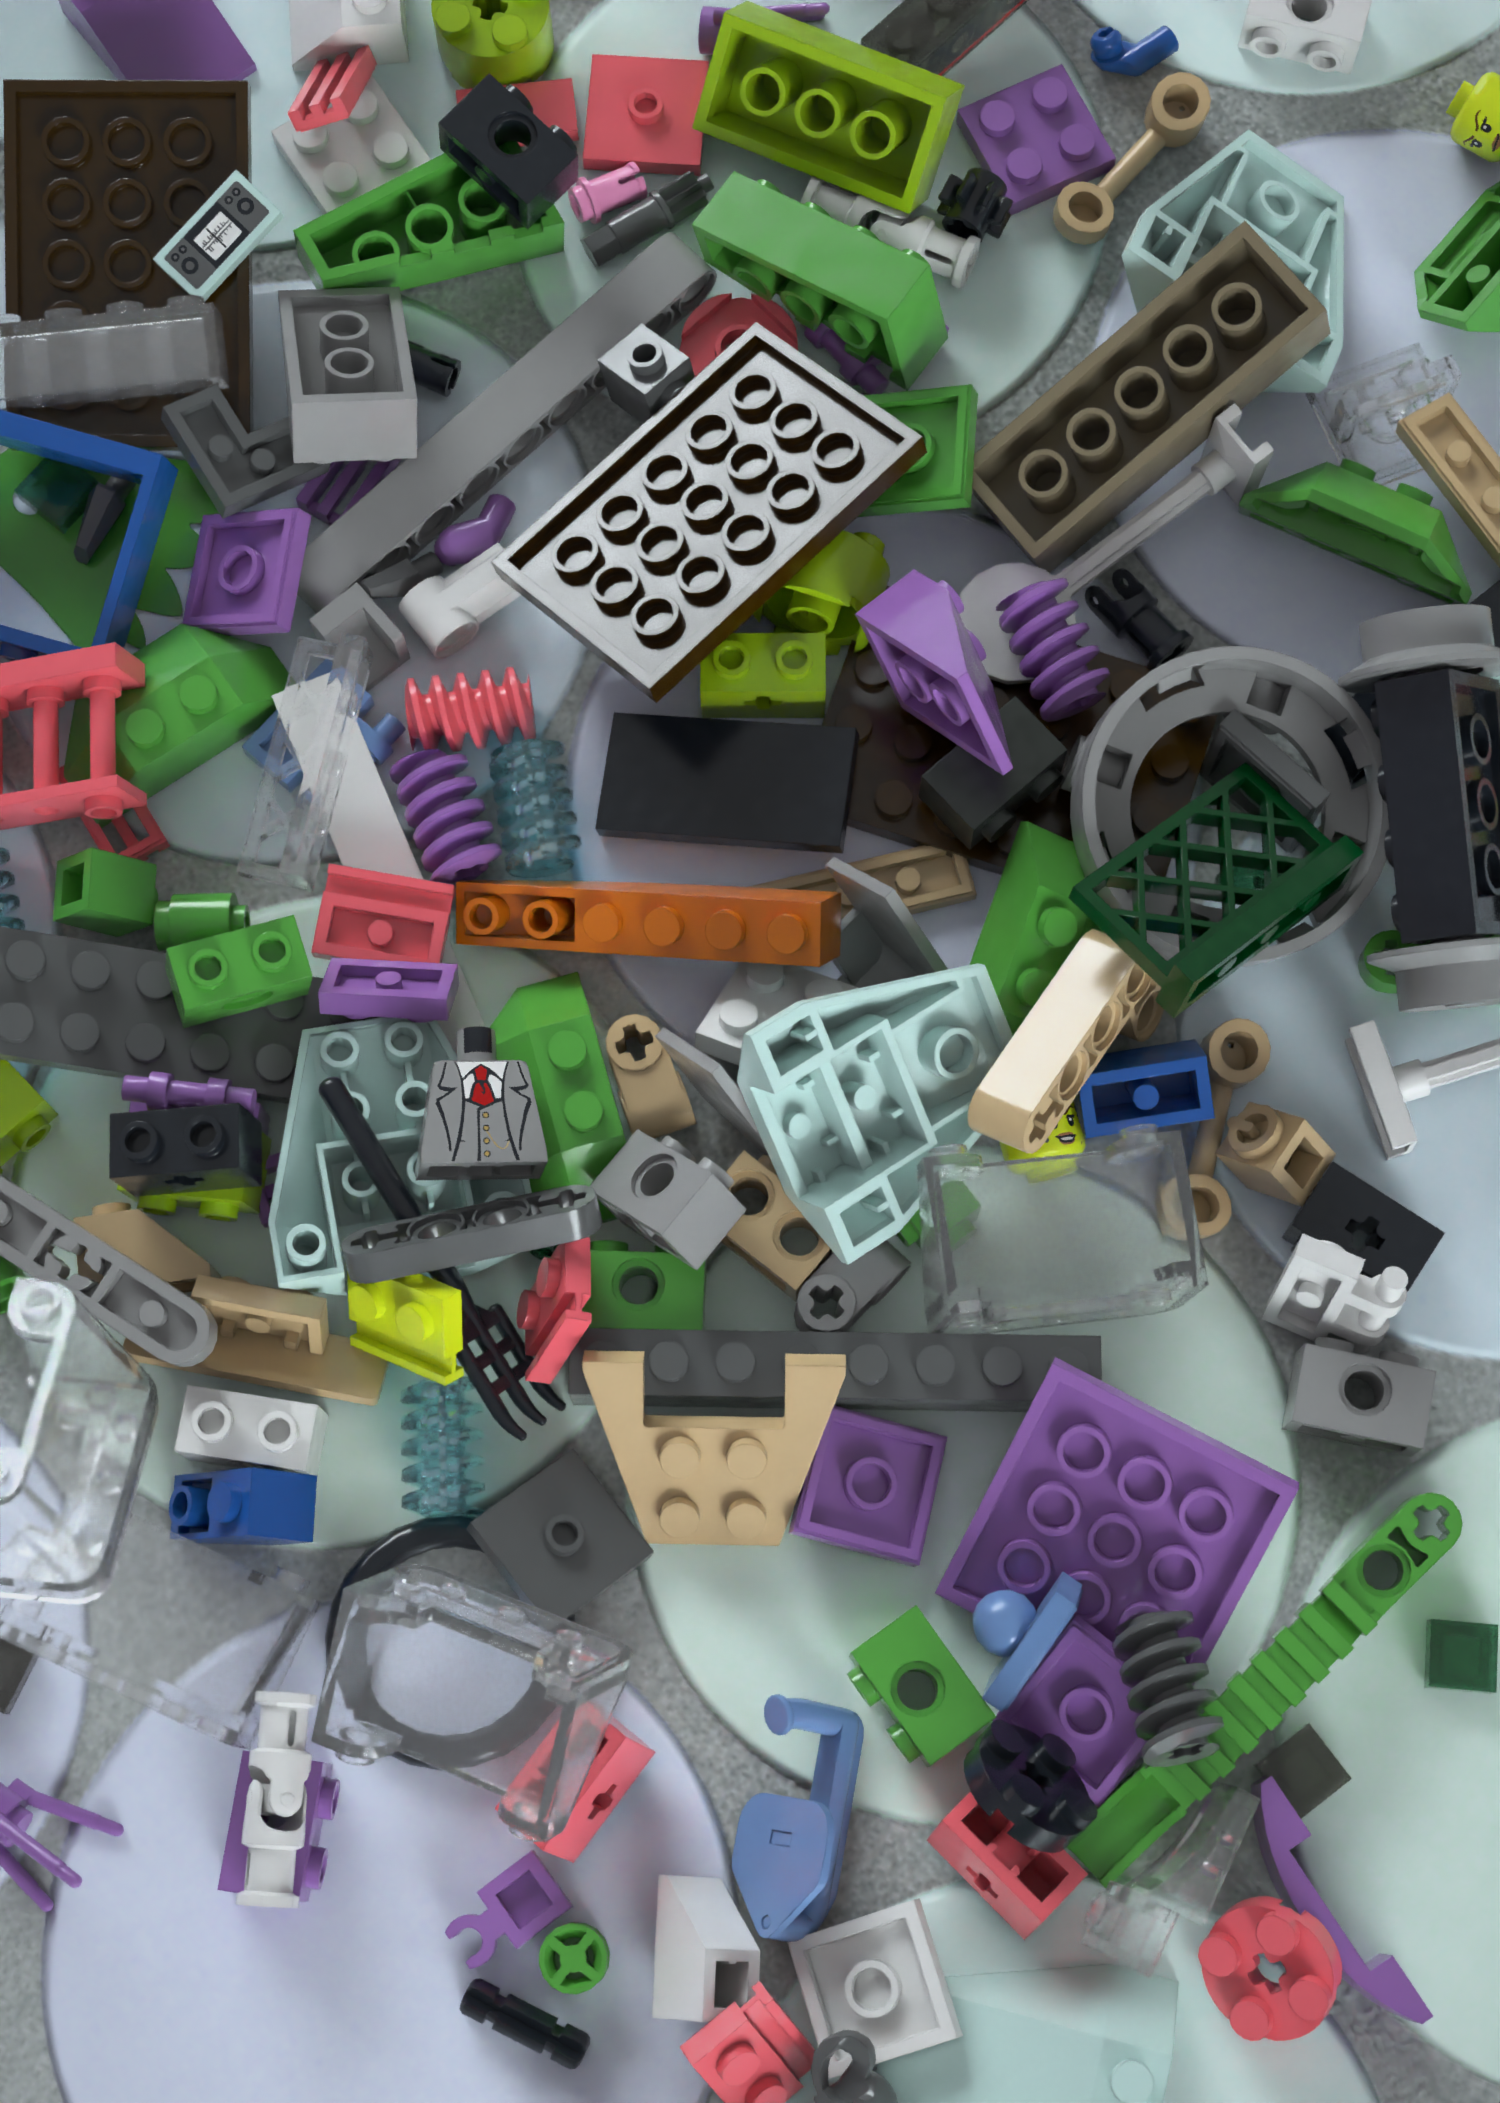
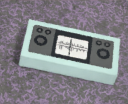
[153,170,284,305]

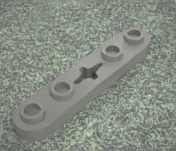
[0,1174,218,1367]

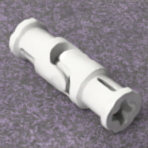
[800,176,981,289]
[236,1691,317,1908]

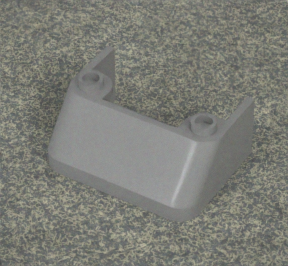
[655,857,948,1157]

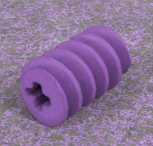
[996,578,1110,722]
[389,749,502,887]

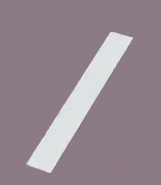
[272,670,486,1055]

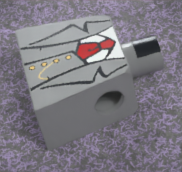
[415,1026,548,1180]

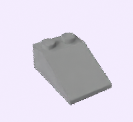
[278,287,417,464]

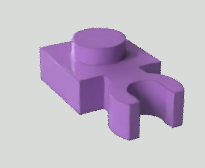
[445,1850,573,1969]

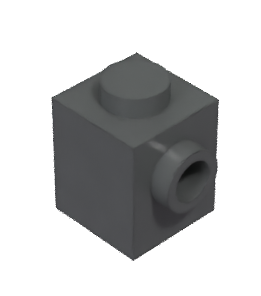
[597,323,695,424]

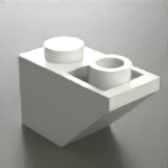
[652,1875,760,2022]

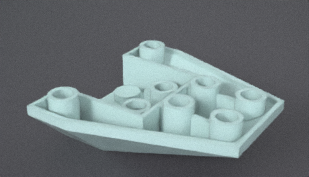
[268,1017,532,1296]

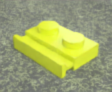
[347,1271,464,1386]

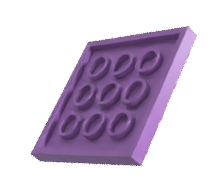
[935,1357,1299,1686]

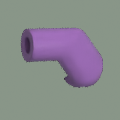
[434,494,516,566]

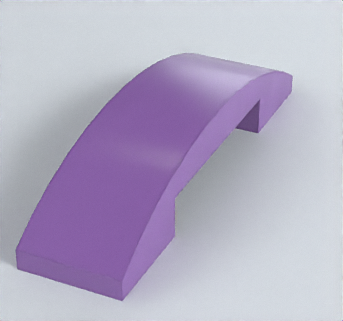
[1251,1776,1433,2024]

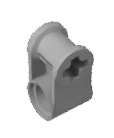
[794,1240,912,1332]

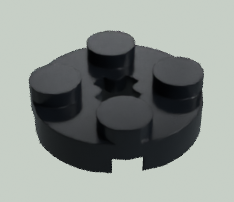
[963,1720,1097,1853]

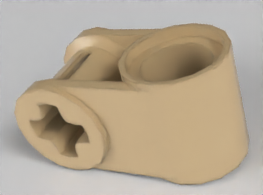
[606,1014,697,1139]

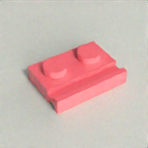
[311,863,456,963]
[516,1237,592,1384]
[680,1981,816,2103]

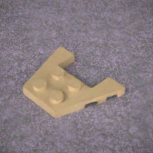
[582,1350,846,1546]

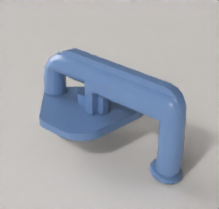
[732,1694,864,1942]

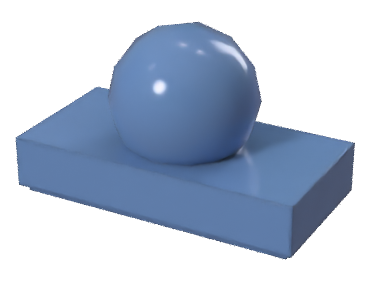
[972,1572,1083,1712]

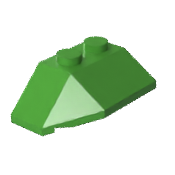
[1414,181,1500,332]
[1238,459,1472,605]
[64,623,297,828]
[969,821,1104,1035]
[490,972,626,1223]

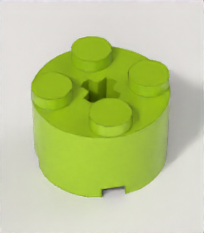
[431,0,554,89]
[753,530,890,656]

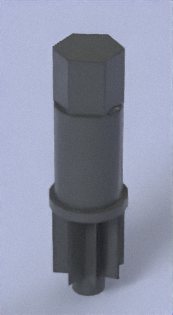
[580,171,714,267]

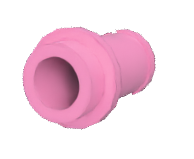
[568,161,648,224]

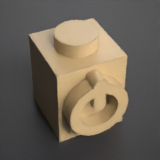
[1215,1101,1336,1207]

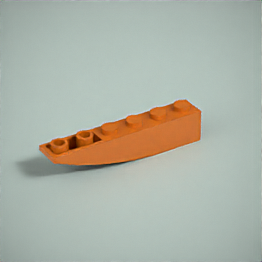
[456,880,842,967]

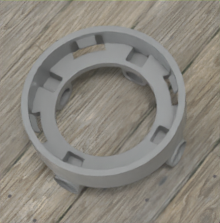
[1059,646,1389,967]

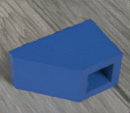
[169,1467,317,1545]

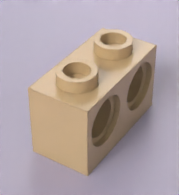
[721,1150,832,1302]

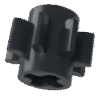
[936,168,1013,243]

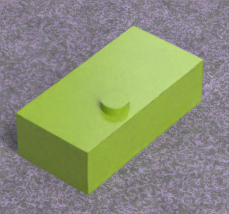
[692,1,965,214]

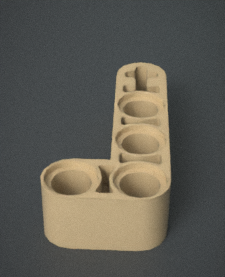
[967,929,1164,1154]

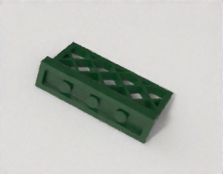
[1068,762,1364,1018]

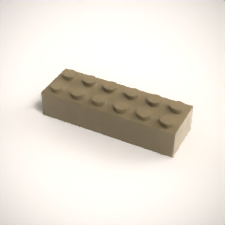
[972,221,1331,573]

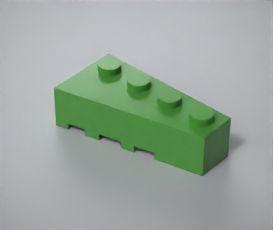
[293,141,565,291]
[692,171,948,391]

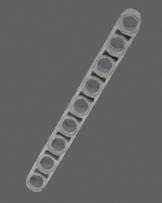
[297,232,717,613]

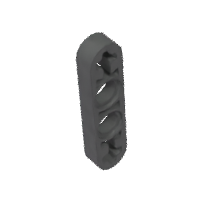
[341,1185,603,1284]

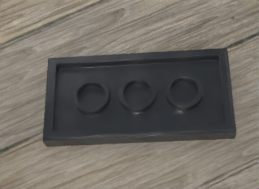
[595,712,859,854]

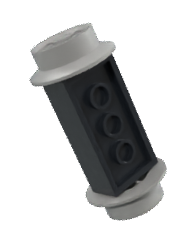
[1338,604,1500,1013]

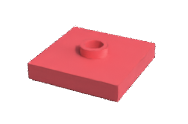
[583,54,709,176]

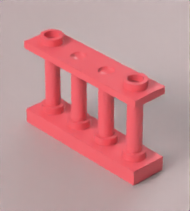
[0,642,147,830]

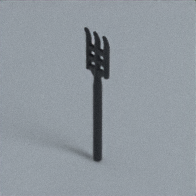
[318,1076,566,1441]

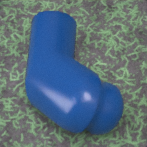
[1090,25,1179,77]

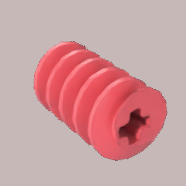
[405,667,537,752]

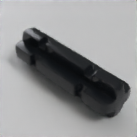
[459,1978,591,2069]

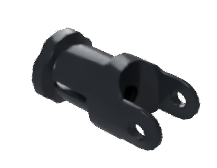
[1085,568,1194,671]

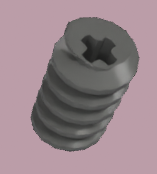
[1112,1610,1224,1767]

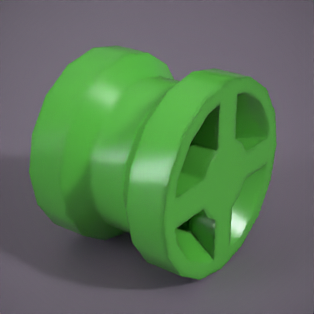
[539,1922,610,1994]

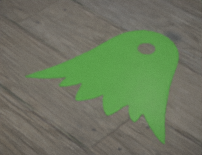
[0,449,219,649]

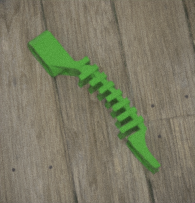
[1067,1492,1463,1889]

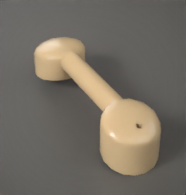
[1053,72,1211,245]
[1162,1018,1271,1240]

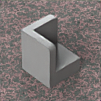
[309,582,411,692]

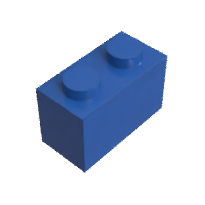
[1074,1039,1215,1139]

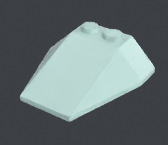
[1121,129,1344,393]
[737,963,1013,1265]
[875,1964,1179,2103]

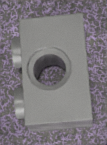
[589,1129,747,1270]
[1282,1337,1436,1457]

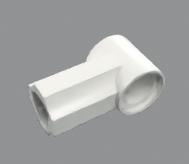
[399,543,521,659]

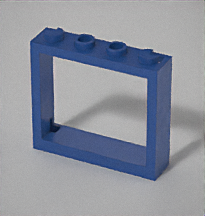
[0,409,178,661]

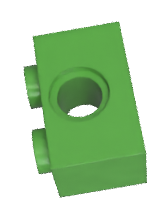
[165,915,313,1028]
[582,1240,707,1330]
[847,1605,996,1768]

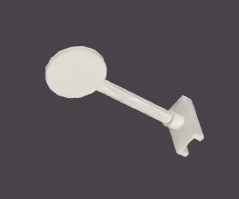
[959,403,1274,685]
[1345,1020,1500,1160]

